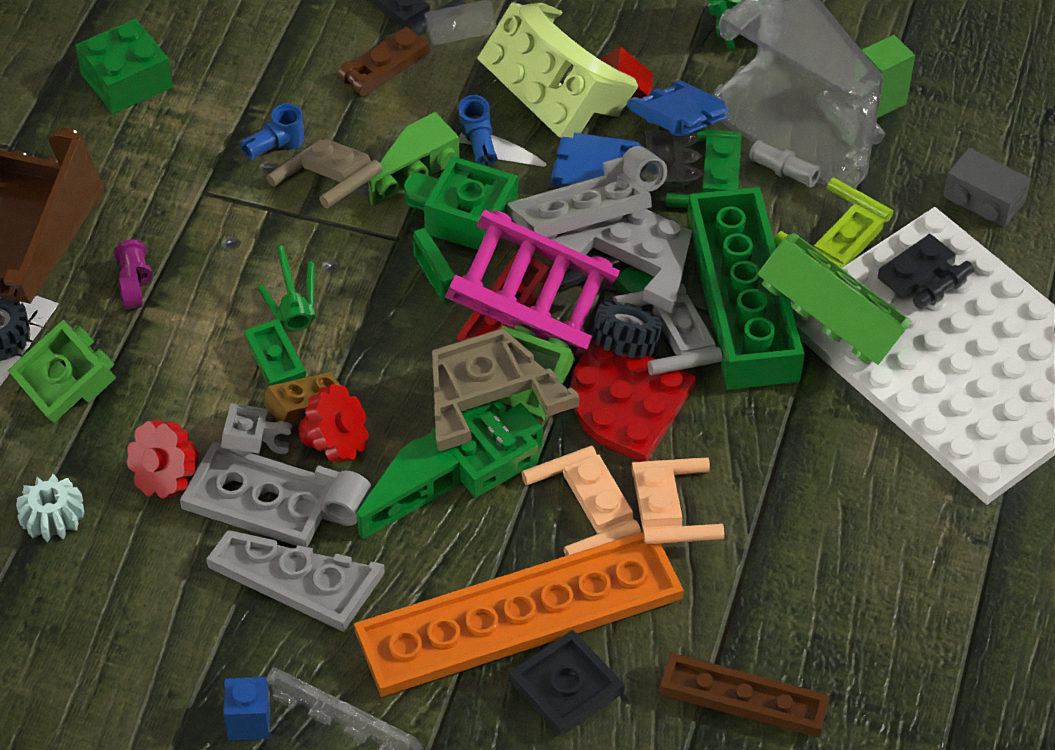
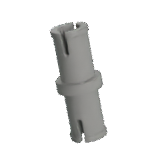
[749,140,821,188]

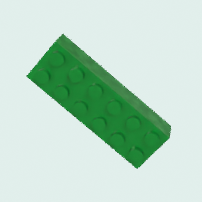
[687,187,804,390]

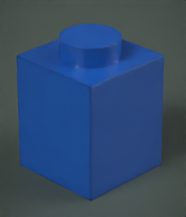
[224,677,270,740]

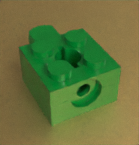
[404,156,518,250]

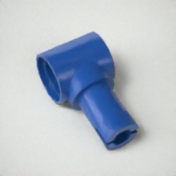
[458,95,498,166]
[239,103,305,161]

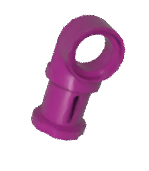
[114,239,153,310]

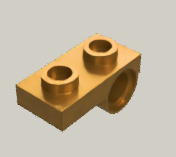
[264,372,340,434]

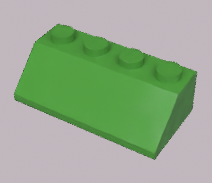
[758,233,913,365]

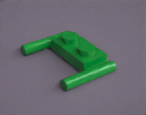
[666,129,742,209]

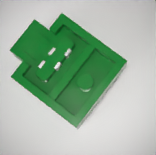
[431,399,543,498]

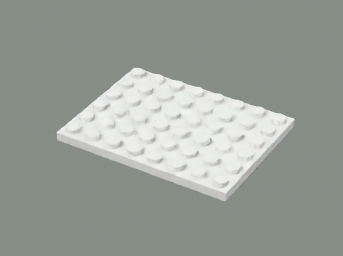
[791,207,1055,505]

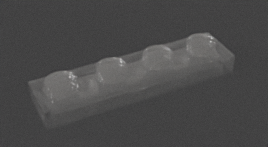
[267,667,423,750]

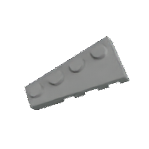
[207,530,385,632]

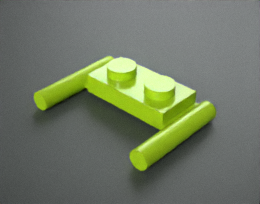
[774,177,894,268]

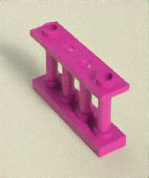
[445,209,620,358]

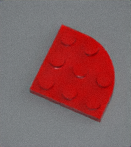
[571,340,696,462]

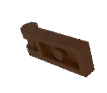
[337,26,430,96]

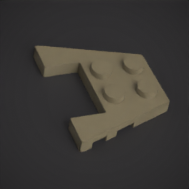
[432,328,579,452]

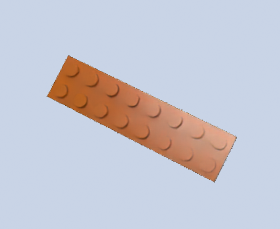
[354,532,684,697]

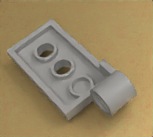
[507,146,667,240]
[180,441,372,547]

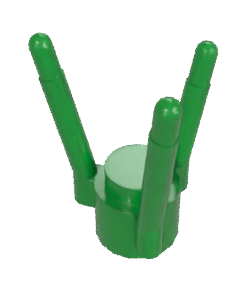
[258,245,317,331]

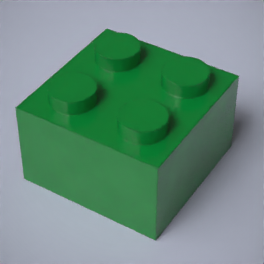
[76,18,173,114]

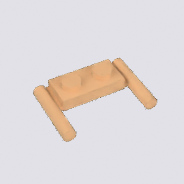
[521,445,641,556]
[632,457,724,545]

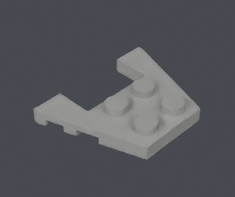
[552,209,692,313]

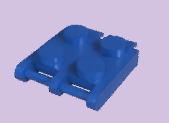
[627,80,729,136]
[550,133,642,188]

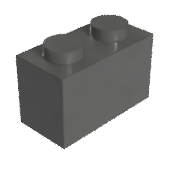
[943,148,1031,228]

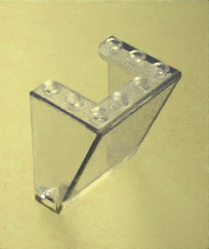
[713,0,884,188]

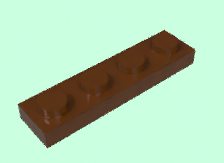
[659,653,830,738]

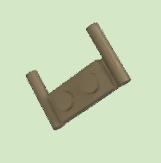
[266,139,383,209]

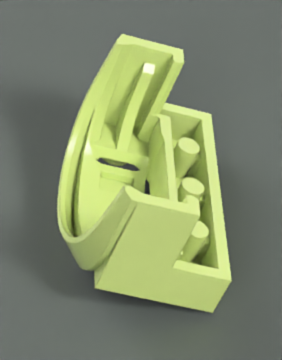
[477,2,638,138]

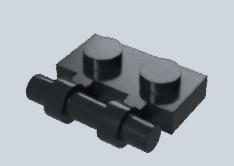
[877,233,974,310]

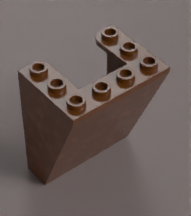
[0,128,104,304]

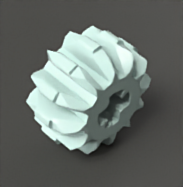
[16,474,84,543]

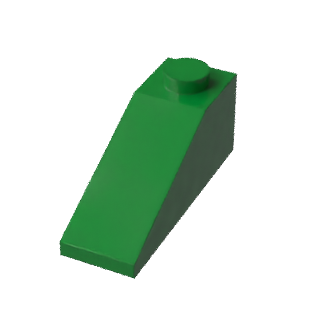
[357,432,460,540]

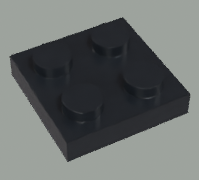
[509,630,625,737]

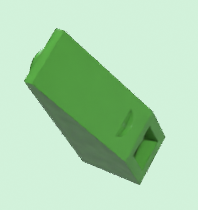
[368,112,459,205]

